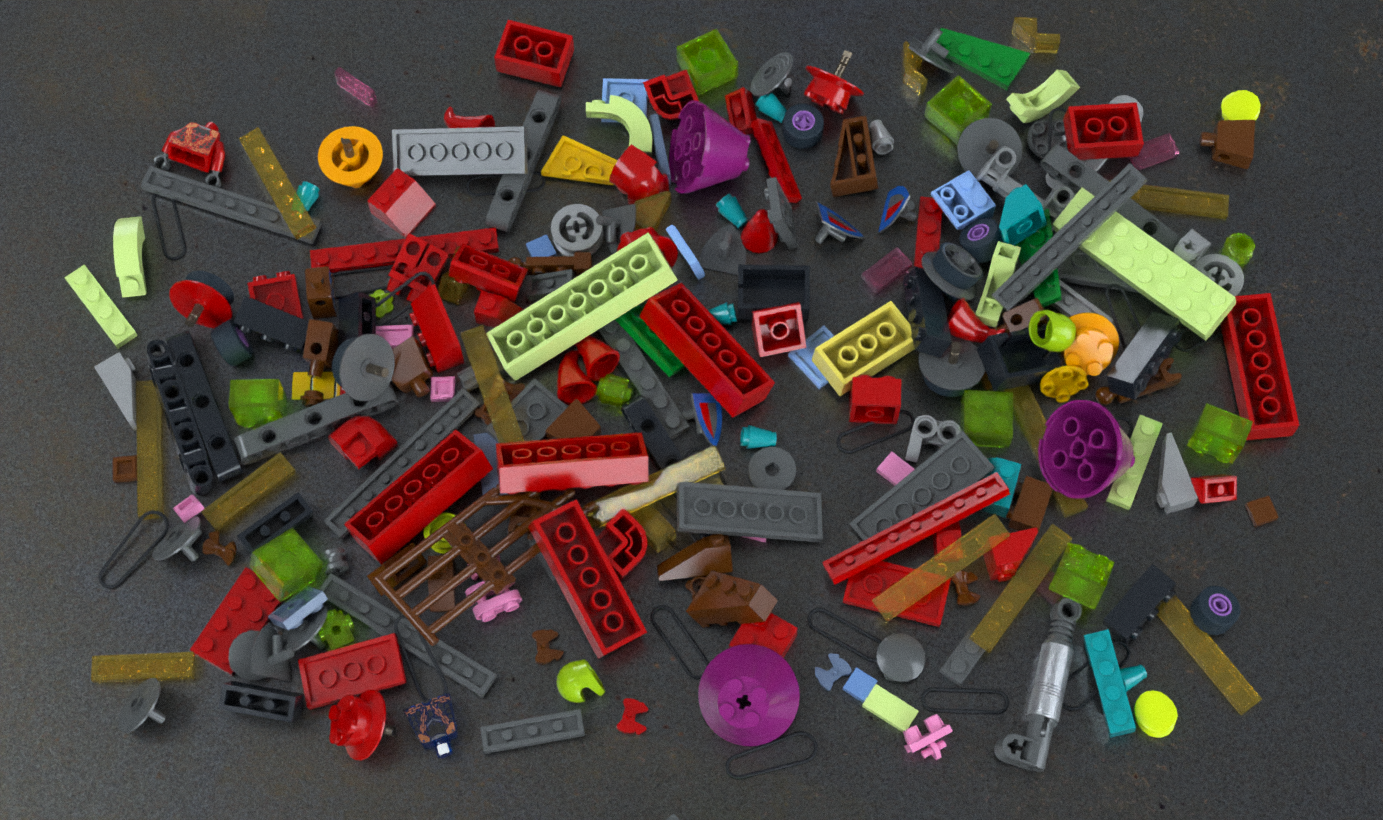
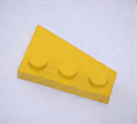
[541,135,618,185]

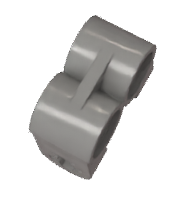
[1173,229,1211,267]
[905,415,961,463]

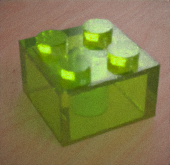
[676,28,738,95]
[924,75,992,145]
[229,379,287,427]
[961,390,1013,448]
[1187,403,1253,464]
[250,527,323,602]
[1048,542,1115,610]

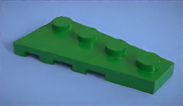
[937,28,1030,91]
[1014,208,1062,308]
[615,301,685,378]

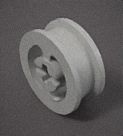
[551,204,604,256]
[1194,254,1244,296]

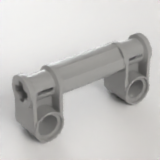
[976,146,1074,231]

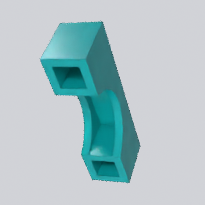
[1083,629,1136,738]

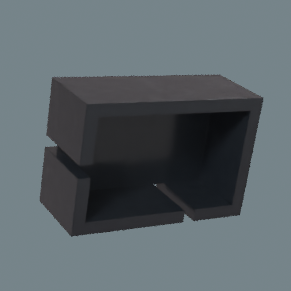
[737,264,810,320]
[977,325,1067,391]

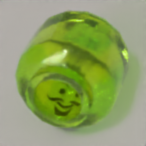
[1221,232,1255,267]
[596,374,632,408]

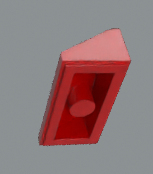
[725,87,757,135]
[1191,474,1237,504]

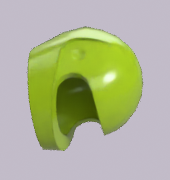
[1029,310,1076,352]
[556,659,606,703]

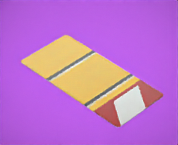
[292,372,346,400]

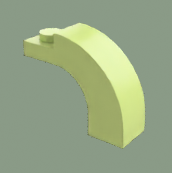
[1006,70,1080,123]
[586,95,653,158]
[113,216,147,298]
[975,241,1021,328]

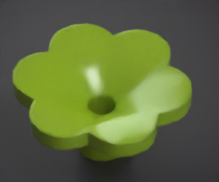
[369,289,394,318]

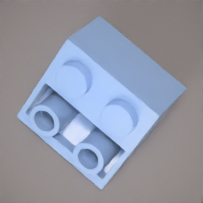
[931,170,996,230]

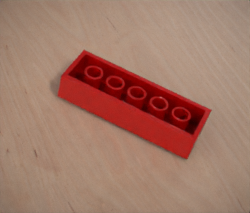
[639,282,775,417]
[1220,293,1300,441]
[344,430,493,565]
[496,432,648,494]
[528,499,647,659]

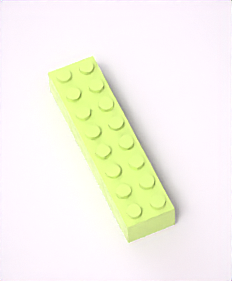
[1052,188,1236,341]
[486,232,678,381]

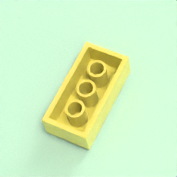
[812,301,914,396]

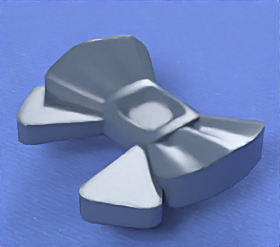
[815,653,852,691]

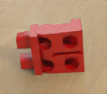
[387,233,451,302]

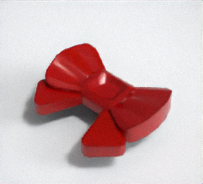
[616,698,649,735]

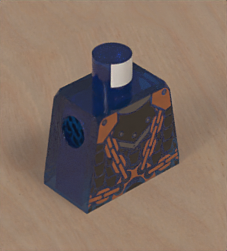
[403,693,458,758]

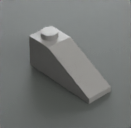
[94,352,138,431]
[1156,432,1198,514]

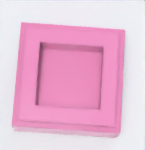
[430,376,456,402]
[173,495,205,523]

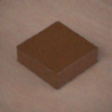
[113,455,139,483]
[1245,496,1279,527]

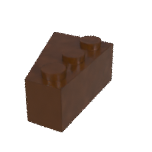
[830,116,879,197]
[686,570,778,628]

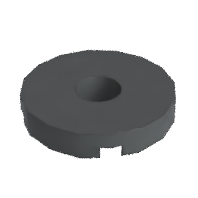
[748,447,797,490]

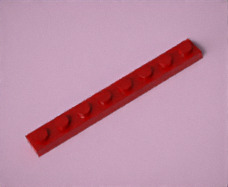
[310,228,499,273]
[822,472,1010,585]

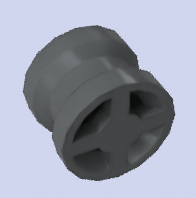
[321,548,349,576]

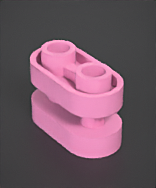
[465,581,522,622]

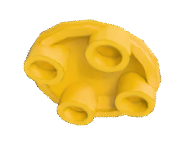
[1040,366,1089,403]

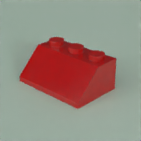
[448,243,528,302]
[409,284,464,373]

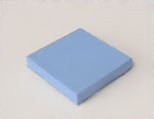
[601,78,648,123]
[666,225,705,280]
[788,325,834,389]

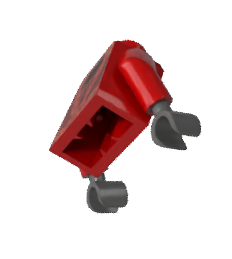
[154,122,225,188]

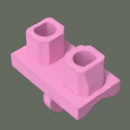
[903,714,952,760]

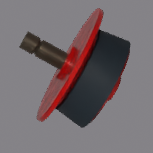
[169,271,234,328]

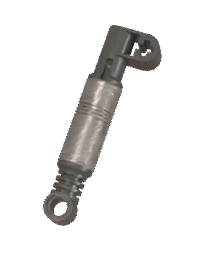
[994,597,1082,772]

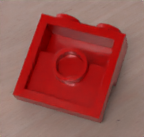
[247,271,304,319]

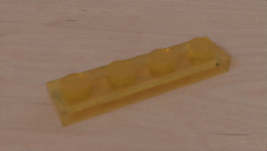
[201,452,296,531]
[91,652,195,683]

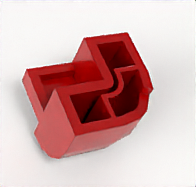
[643,69,699,121]
[609,144,669,208]
[328,416,399,470]
[597,508,648,580]

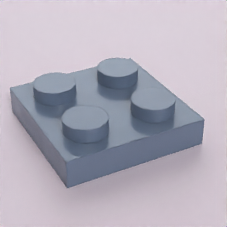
[268,586,328,630]

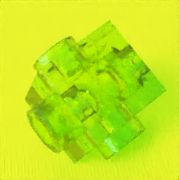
[318,609,355,651]

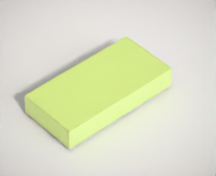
[862,684,919,732]

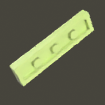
[65,265,138,349]
[1106,415,1163,510]

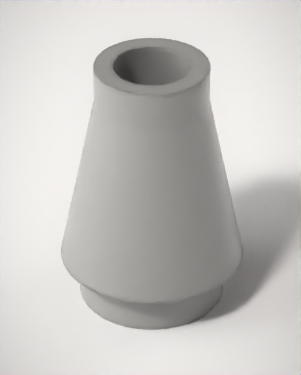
[869,120,894,155]

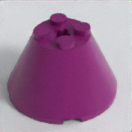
[668,100,750,194]
[1038,400,1135,499]
[698,644,800,746]

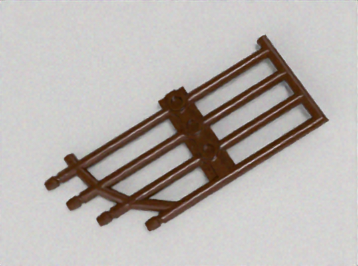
[372,483,597,646]

